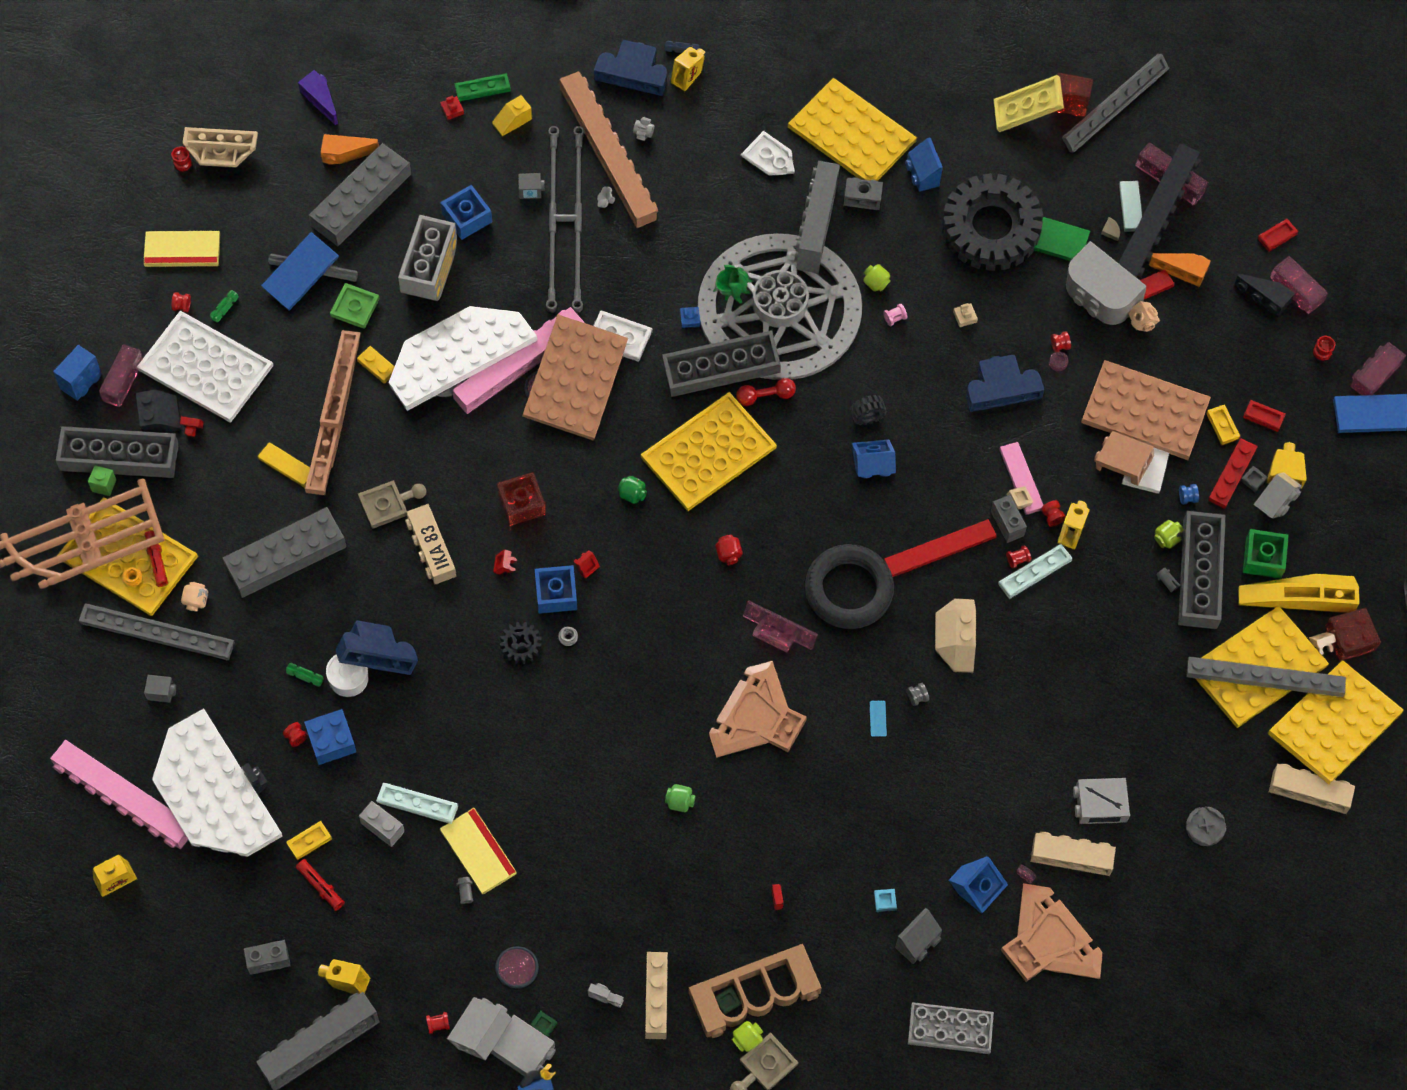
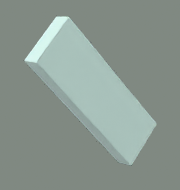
[1119,181,1142,232]

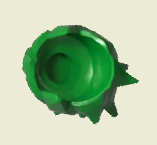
[713,265,752,303]

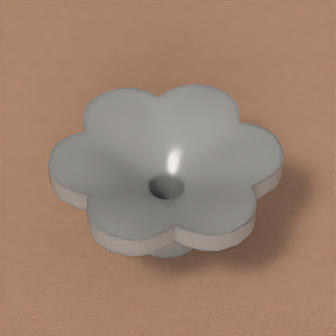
[597,187,615,208]

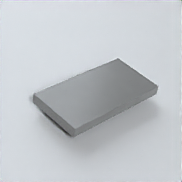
[908,1003,994,1054]

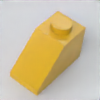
[492,95,532,136]

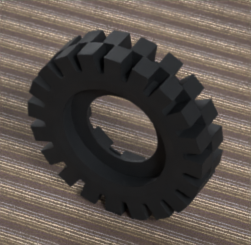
[942,174,1043,271]

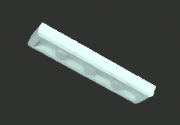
[999,544,1072,599]
[376,783,458,824]

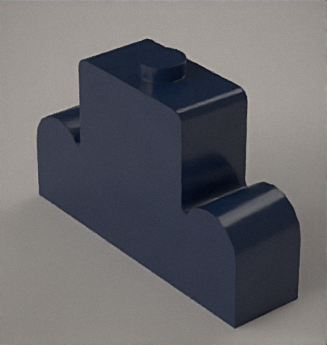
[594,40,667,96]
[966,355,1044,412]
[336,621,418,675]

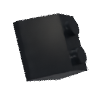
[136,390,181,433]

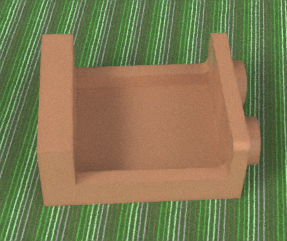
[1094,431,1154,486]

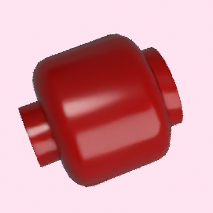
[715,535,743,565]

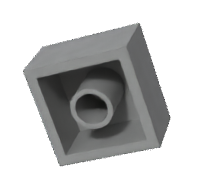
[1254,472,1302,518]

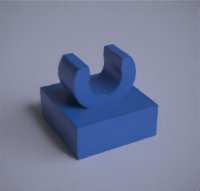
[680,307,701,328]

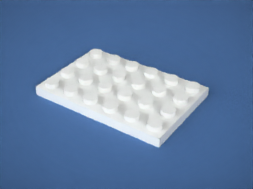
[137,311,273,423]

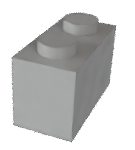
[359,801,404,847]

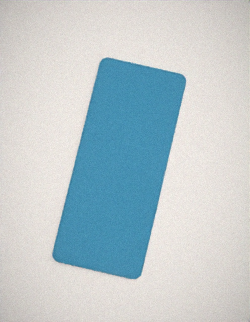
[870,701,887,736]

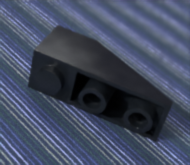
[1234,274,1295,316]

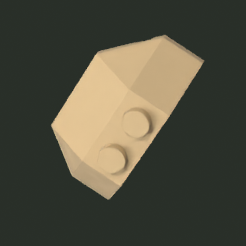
[183,127,258,167]
[935,599,976,673]

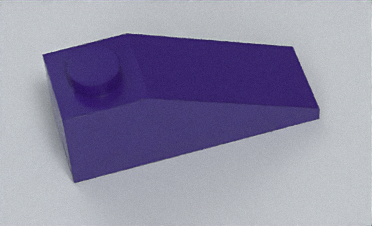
[298,70,338,125]

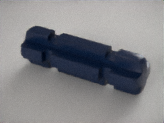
[665,41,700,53]

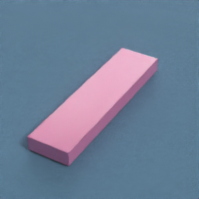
[1000,442,1043,515]

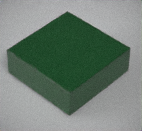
[715,987,742,1015]
[530,1011,557,1037]

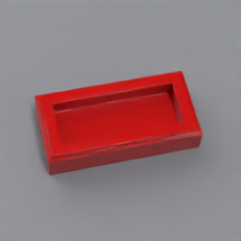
[1257,219,1298,252]
[1243,400,1285,432]

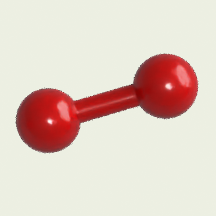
[736,378,796,406]

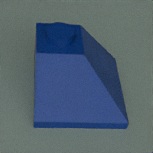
[949,857,1008,913]

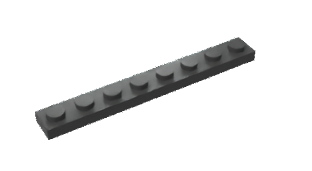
[1062,54,1169,152]
[79,603,235,660]
[1187,657,1346,697]

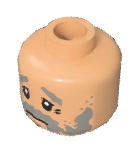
[181,582,208,612]

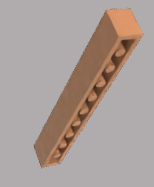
[560,71,658,228]

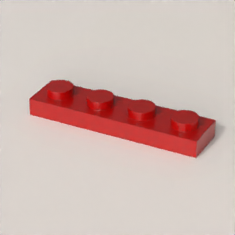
[1208,438,1258,509]

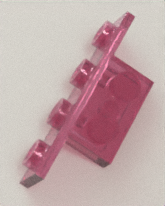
[743,601,818,652]

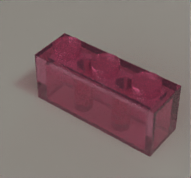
[1270,256,1328,314]
[1351,342,1406,396]
[99,344,143,407]

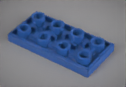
[261,232,339,311]
[1333,394,1407,433]

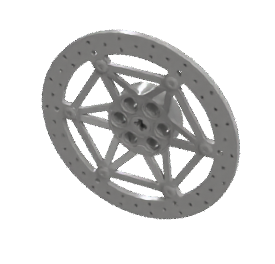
[698,234,862,380]

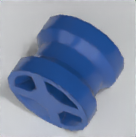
[1179,484,1199,504]

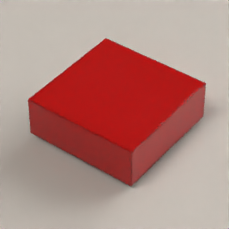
[772,884,783,910]

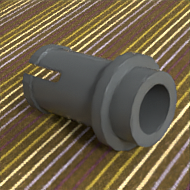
[1157,568,1180,593]
[456,877,473,904]

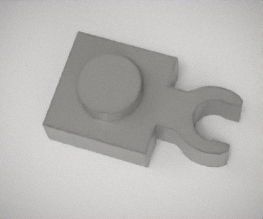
[588,983,624,1008]

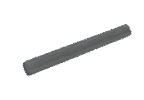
[268,254,358,282]

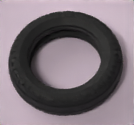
[805,544,894,629]

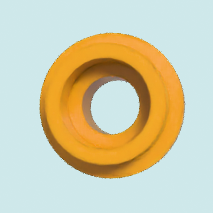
[123,568,143,587]

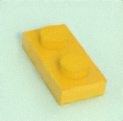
[357,346,395,384]
[1206,405,1240,445]
[286,821,332,860]

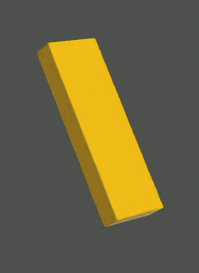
[258,442,310,488]

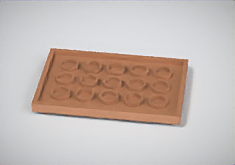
[522,314,628,440]
[1081,360,1211,460]

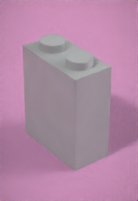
[447,997,512,1060]
[491,1015,556,1076]

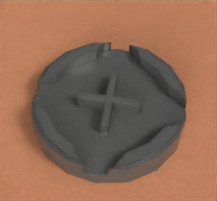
[1186,807,1226,846]

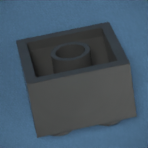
[895,908,942,964]

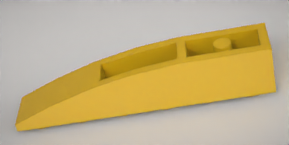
[1238,574,1359,613]

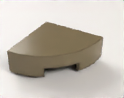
[1101,217,1120,241]

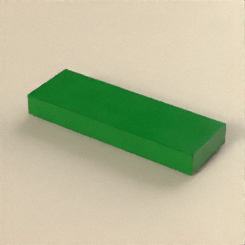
[455,73,511,102]

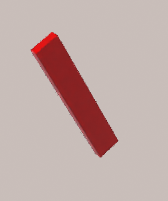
[884,519,997,577]

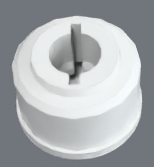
[326,654,368,697]

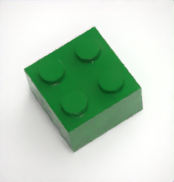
[1243,529,1288,579]

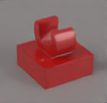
[440,96,464,120]
[180,416,204,437]
[493,550,517,575]
[574,551,600,578]

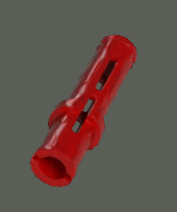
[144,530,168,587]
[296,859,345,911]

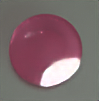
[1049,352,1068,371]
[1016,864,1037,883]

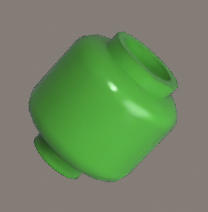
[665,784,695,812]

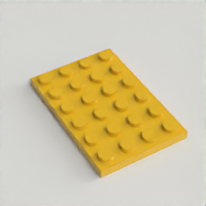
[788,78,917,181]
[641,392,777,511]
[57,497,198,616]
[1195,606,1329,728]
[1268,660,1403,785]

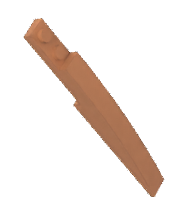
[305,330,361,495]

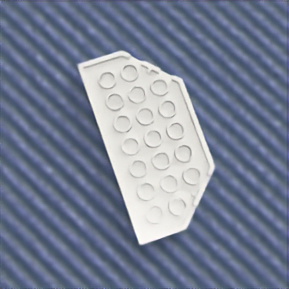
[389,306,538,411]
[152,709,282,857]

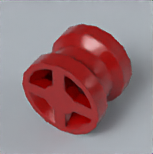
[171,292,191,313]
[1051,331,1071,353]
[283,722,308,747]

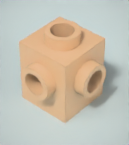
[1128,301,1160,332]

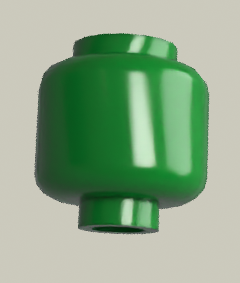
[618,476,647,504]

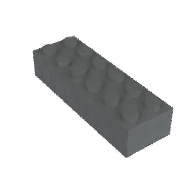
[309,143,411,246]
[794,161,840,273]
[662,330,781,397]
[56,427,179,478]
[223,507,346,598]
[1178,511,1225,629]
[256,992,380,1090]

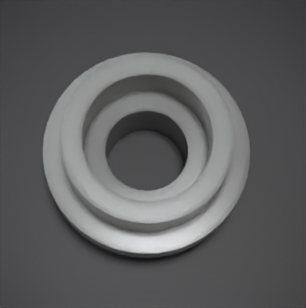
[558,627,578,646]

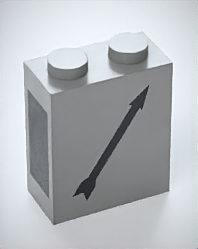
[1073,778,1130,824]

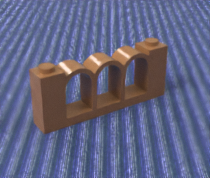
[689,944,822,1038]

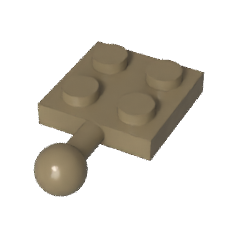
[358,480,426,529]
[730,1032,798,1090]

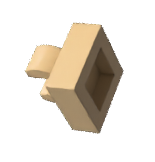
[953,303,978,327]
[1007,486,1033,510]
[1309,632,1336,655]

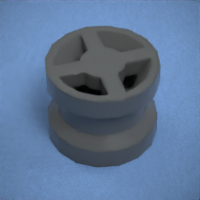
[907,683,929,706]

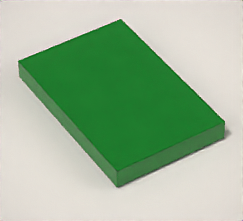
[1034,217,1090,261]

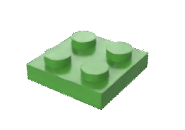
[330,283,380,329]

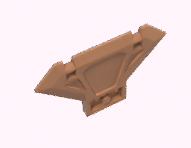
[709,661,807,757]
[1001,883,1103,982]

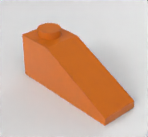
[321,134,379,164]
[1149,253,1211,287]

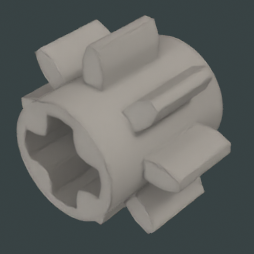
[633,117,654,141]

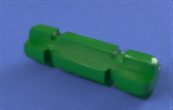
[210,290,239,322]
[286,663,324,687]

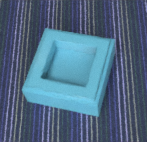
[874,889,897,912]

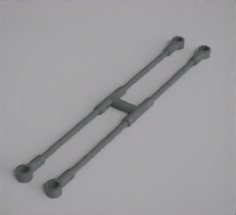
[546,126,584,313]

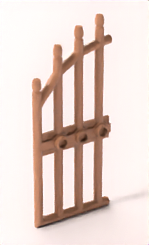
[0,479,165,589]

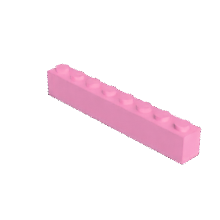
[452,307,584,414]
[50,740,188,849]

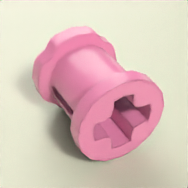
[884,304,908,326]

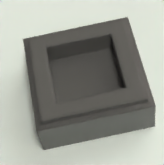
[1241,466,1268,492]

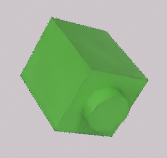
[88,465,116,496]

